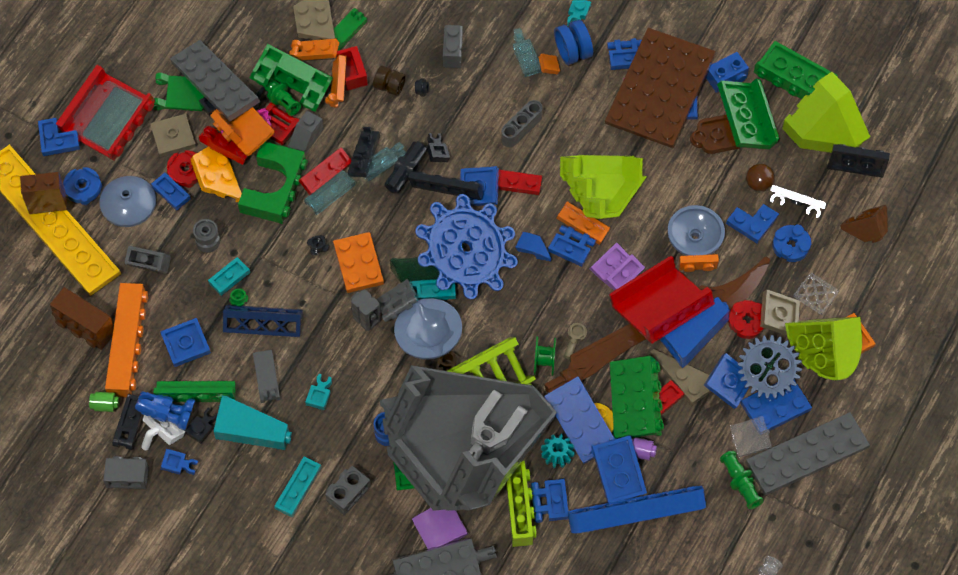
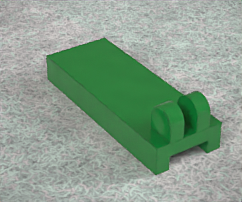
[323,8,367,51]

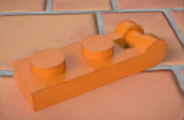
[289,39,339,61]

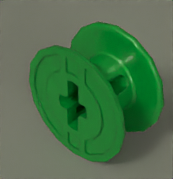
[534,336,556,376]

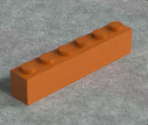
[105,283,148,397]

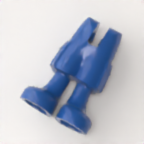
[135,391,195,431]

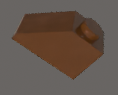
[840,205,888,243]

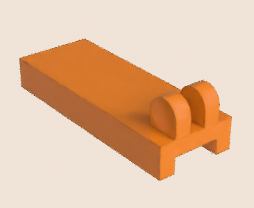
[325,55,346,108]
[556,201,610,245]

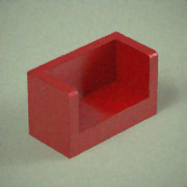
[336,46,368,91]

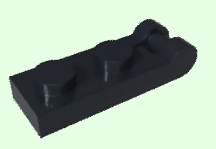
[112,394,143,450]

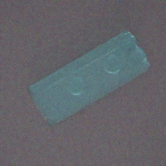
[304,170,355,215]

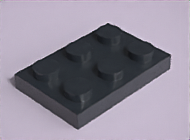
[827,144,890,178]

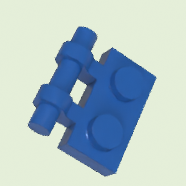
[607,38,642,70]
[548,225,596,267]
[531,479,569,523]

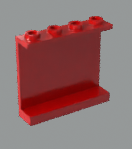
[609,256,714,344]

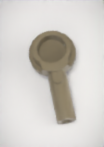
[564,323,587,359]

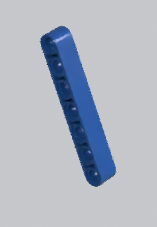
[568,486,706,533]

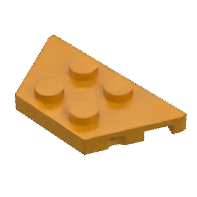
[191,146,242,203]

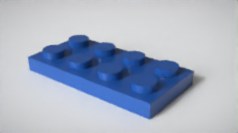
[544,377,615,464]

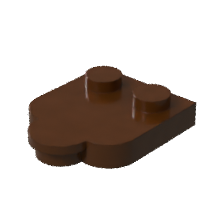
[690,114,740,154]

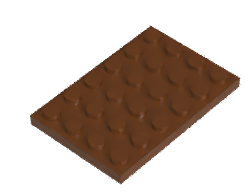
[605,28,716,148]

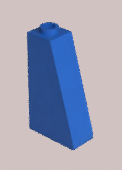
[660,297,730,368]

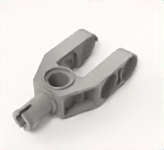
[469,390,528,461]

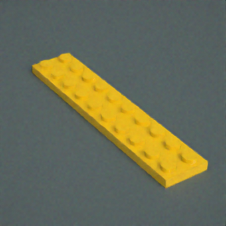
[0,144,121,296]

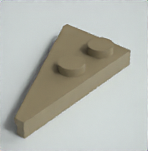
[650,349,712,406]

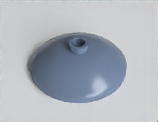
[100,176,156,227]
[667,205,725,256]

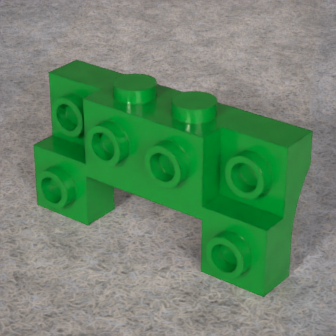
[250,44,333,112]

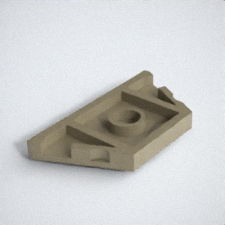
[293,0,335,40]

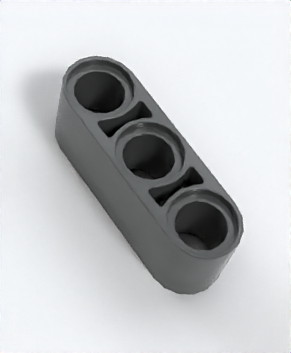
[501,100,543,147]

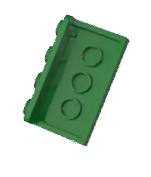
[754,41,838,99]
[717,79,779,149]
[610,356,664,439]

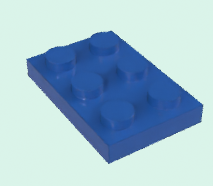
[740,380,812,435]
[591,436,647,503]

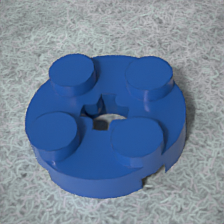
[63,167,102,205]
[772,225,811,262]

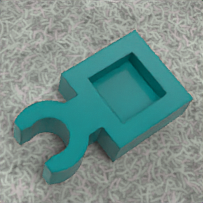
[567,0,591,26]
[305,374,332,410]

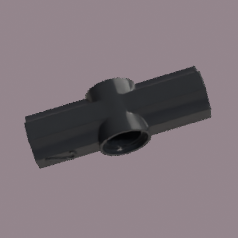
[385,141,427,194]

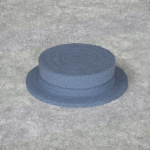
[394,299,462,359]

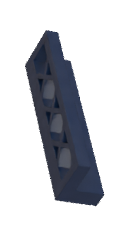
[223,305,303,337]

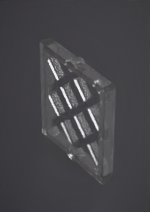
[793,272,840,315]

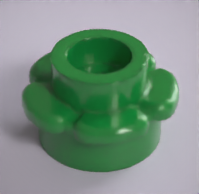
[229,289,248,306]

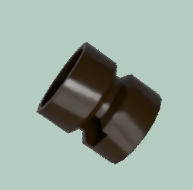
[373,65,406,96]

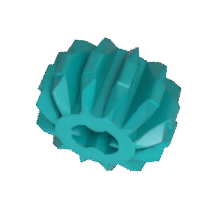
[541,434,574,468]

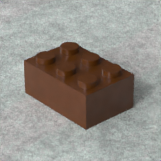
[49,287,114,350]

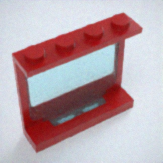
[56,65,155,161]

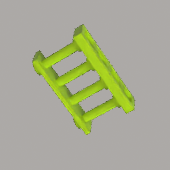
[447,337,536,385]

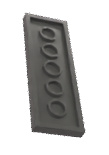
[170,40,260,122]
[746,412,870,496]

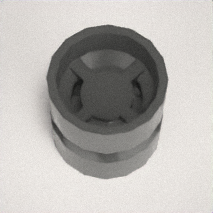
[193,219,220,253]

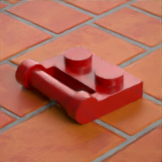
[265,103,300,146]

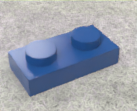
[151,173,191,211]

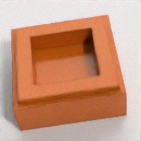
[538,54,560,75]

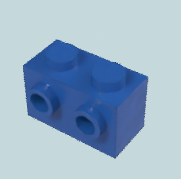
[705,52,749,93]

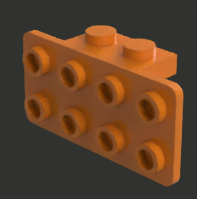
[210,107,274,156]

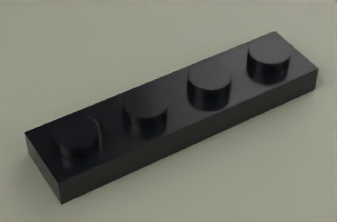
[408,171,484,200]

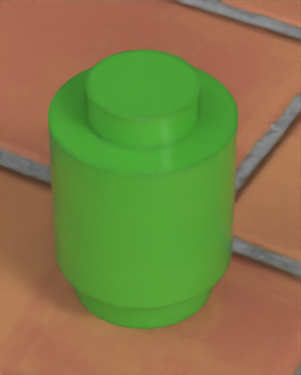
[89,392,119,412]

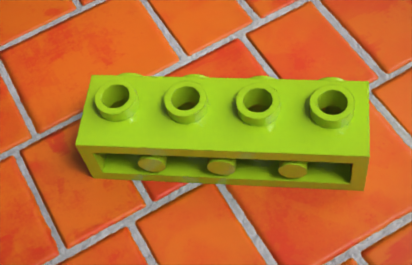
[506,461,536,547]

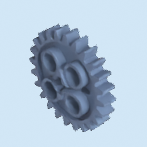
[738,335,802,399]

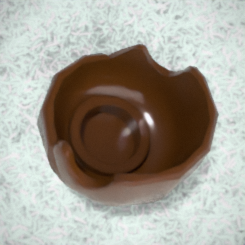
[746,164,775,192]

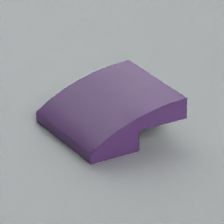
[590,242,645,290]
[412,508,468,549]

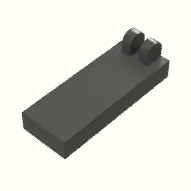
[253,350,280,403]

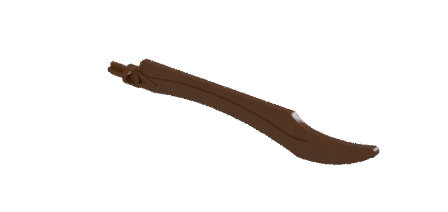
[544,257,770,393]

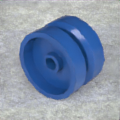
[554,19,593,65]

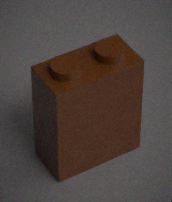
[20,172,67,214]

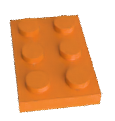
[333,232,384,293]

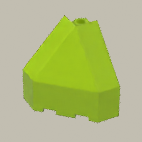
[782,72,870,153]
[560,155,647,219]

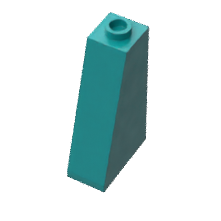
[213,395,292,450]

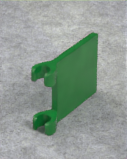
[153,73,204,111]

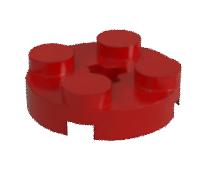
[167,150,198,188]
[728,300,765,339]

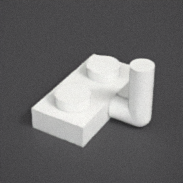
[141,415,185,450]

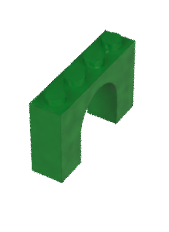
[238,142,308,224]

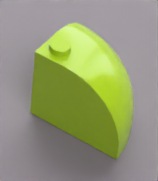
[785,317,862,380]

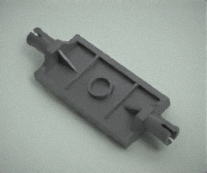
[390,538,497,575]

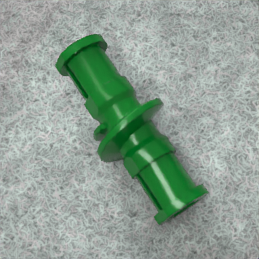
[257,78,301,116]
[720,451,764,510]

